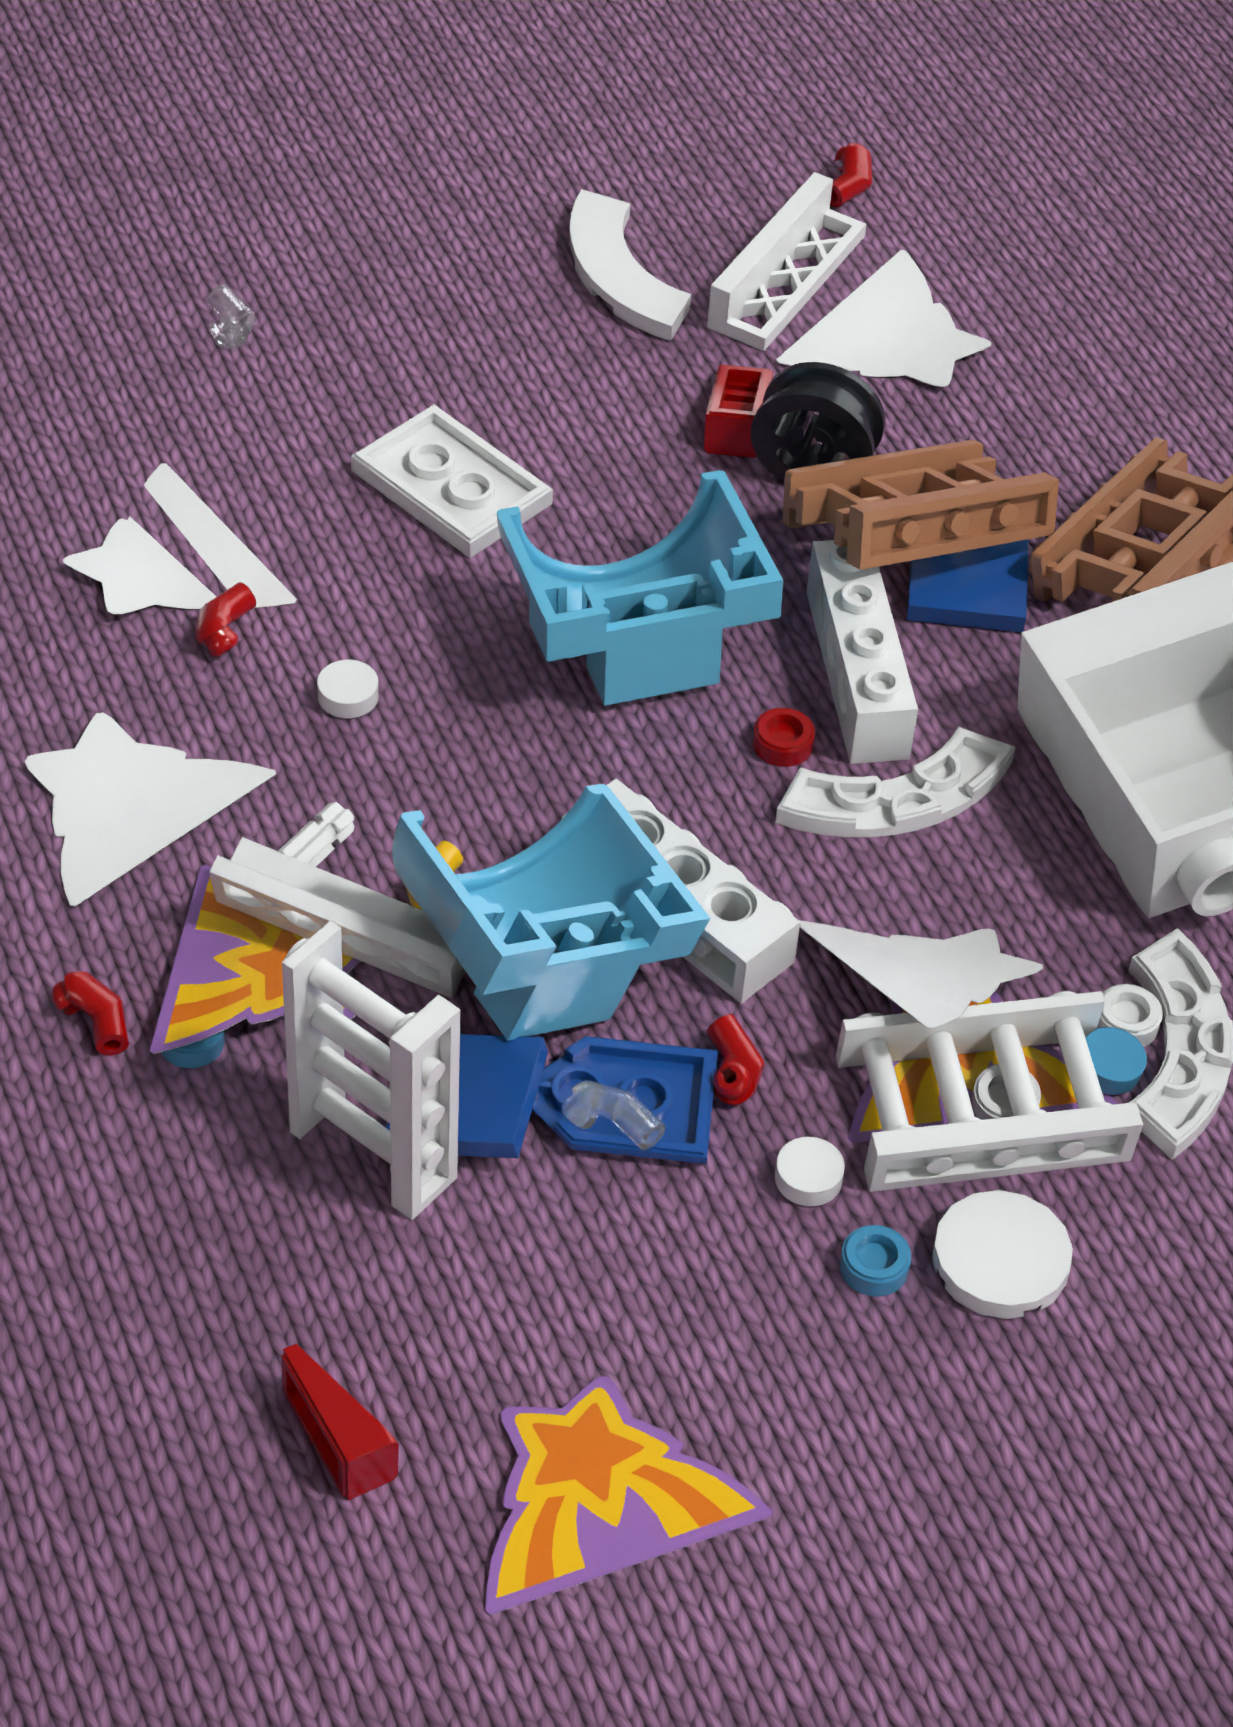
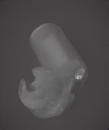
[208,285,256,350]
[562,1080,666,1150]

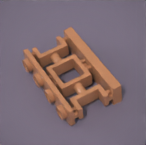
[1029,437,1233,602]
[782,440,1059,570]

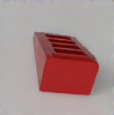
[704,364,774,458]
[281,1344,399,1501]

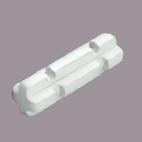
[278,802,354,867]

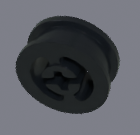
[750,362,886,482]

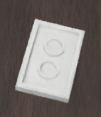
[351,405,553,558]

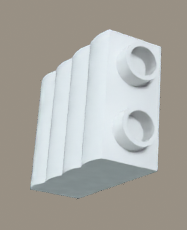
[1017,562,1233,918]

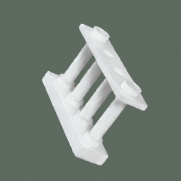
[282,921,460,1220]
[836,991,1143,1192]

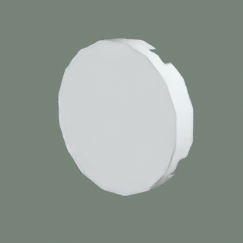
[932,1190,1073,1319]

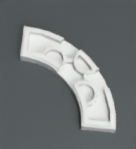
[569,189,691,341]
[775,727,1016,837]
[1128,928,1233,1160]

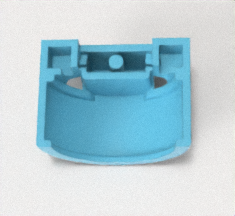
[497,470,783,706]
[392,784,711,1041]

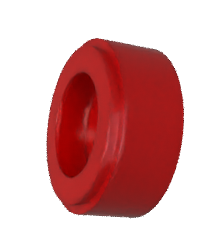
[753,708,815,767]

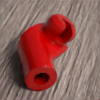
[830,142,873,208]
[195,582,256,657]
[52,971,129,1056]
[707,1014,764,1104]

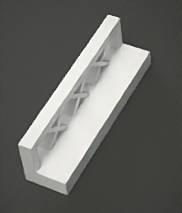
[707,172,867,351]
[209,837,466,999]

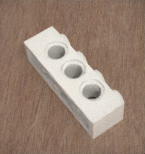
[806,540,918,764]
[562,779,800,1004]

